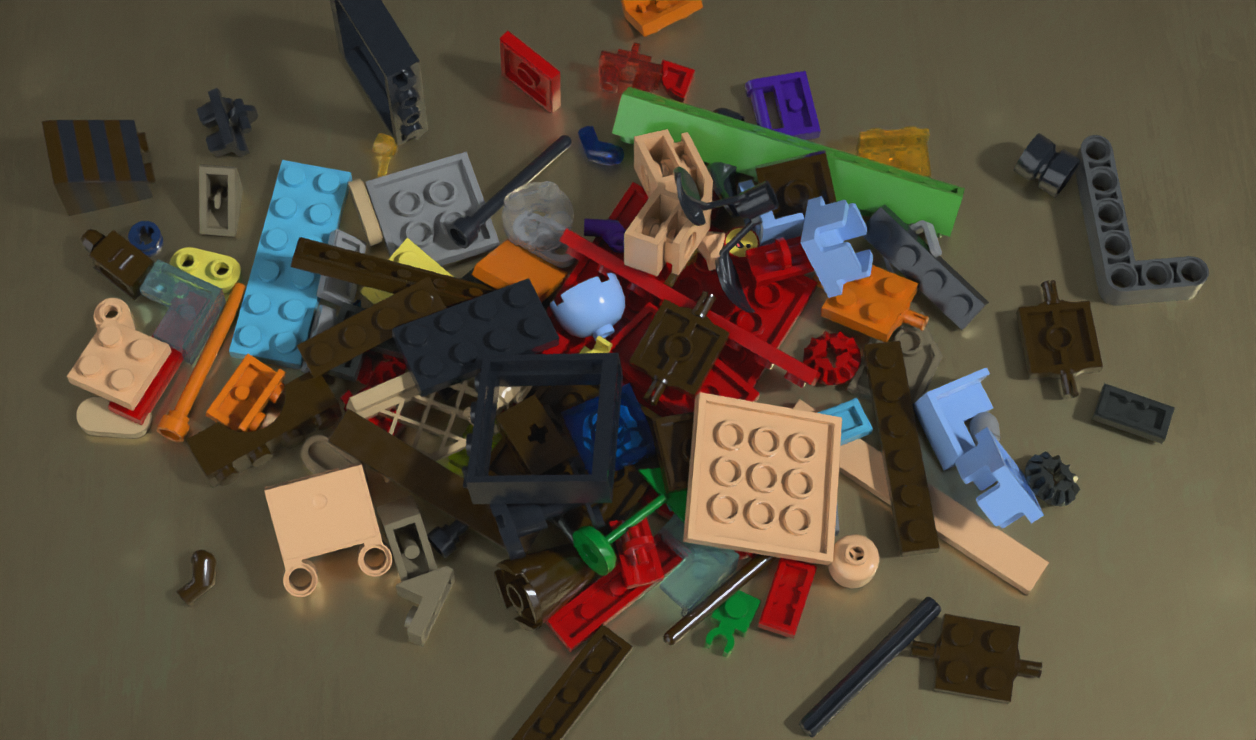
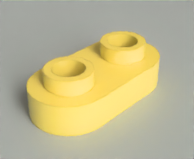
[170,247,243,294]

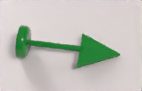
[572,468,687,576]

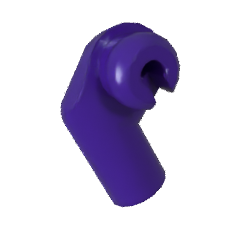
[584,218,626,253]

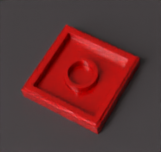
[499,30,561,114]

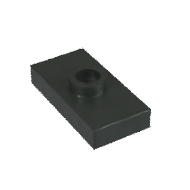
[1092,383,1175,444]

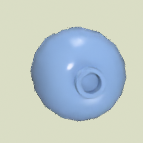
[550,273,625,341]

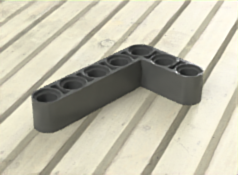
[1075,135,1209,306]

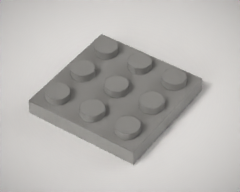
[365,151,500,266]

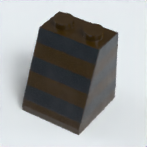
[42,120,156,216]

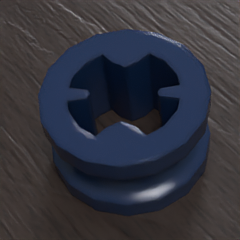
[128,221,163,257]

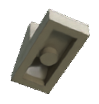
[396,566,455,647]

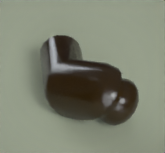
[176,549,217,606]

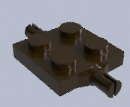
[1016,280,1103,399]
[629,291,730,406]
[911,614,1042,704]

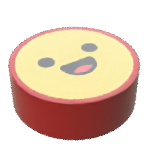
[723,226,760,264]

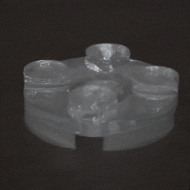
[502,181,574,253]

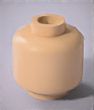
[828,534,880,589]

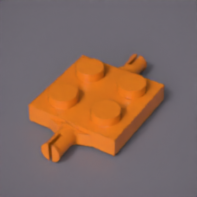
[812,265,929,342]

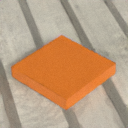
[472,239,568,303]

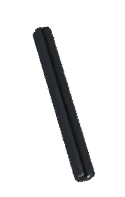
[799,597,942,737]

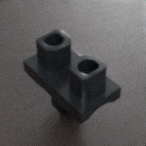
[197,88,258,158]

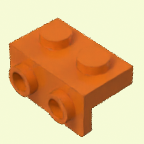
[621,0,703,37]
[206,354,286,432]

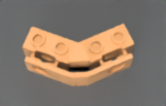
[624,129,713,276]

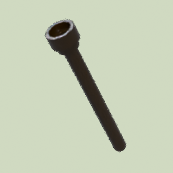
[663,554,777,646]

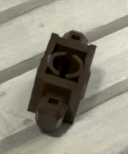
[81,229,168,302]

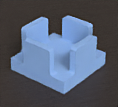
[800,196,873,298]
[955,427,1044,529]

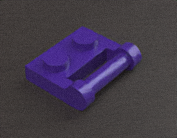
[744,71,821,140]

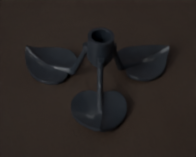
[673,162,779,313]

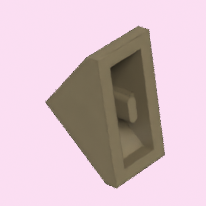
[199,164,243,237]

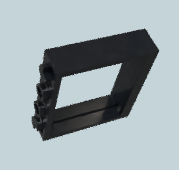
[330,0,428,146]
[462,353,623,504]

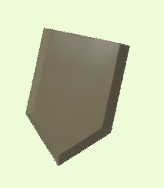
[847,312,942,416]

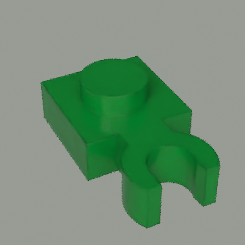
[705,590,761,658]

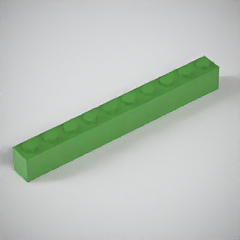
[612,87,965,238]

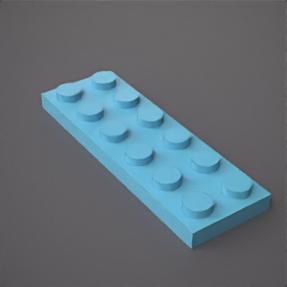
[229,160,352,370]

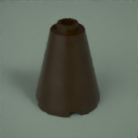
[494,543,598,632]

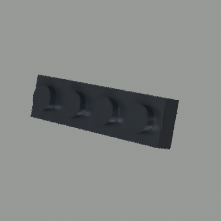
[863,204,989,330]

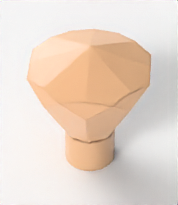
[696,231,725,271]

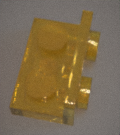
[856,126,931,178]

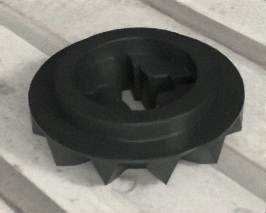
[1025,451,1081,507]

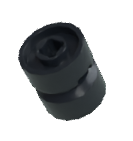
[1014,133,1081,198]

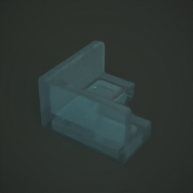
[140,259,226,365]
[657,514,740,617]

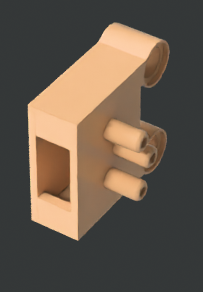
[264,462,392,597]

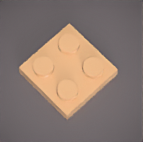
[67,318,172,411]

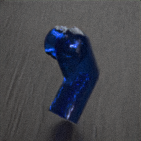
[578,126,624,166]

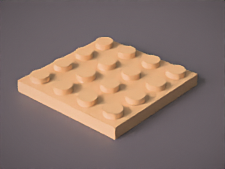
[683,392,842,565]

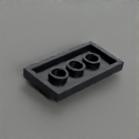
[392,278,559,397]

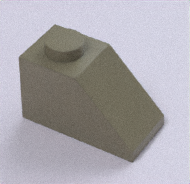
[376,495,437,582]

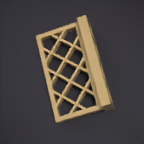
[346,372,513,484]

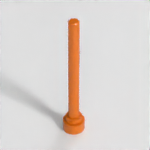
[156,283,247,442]

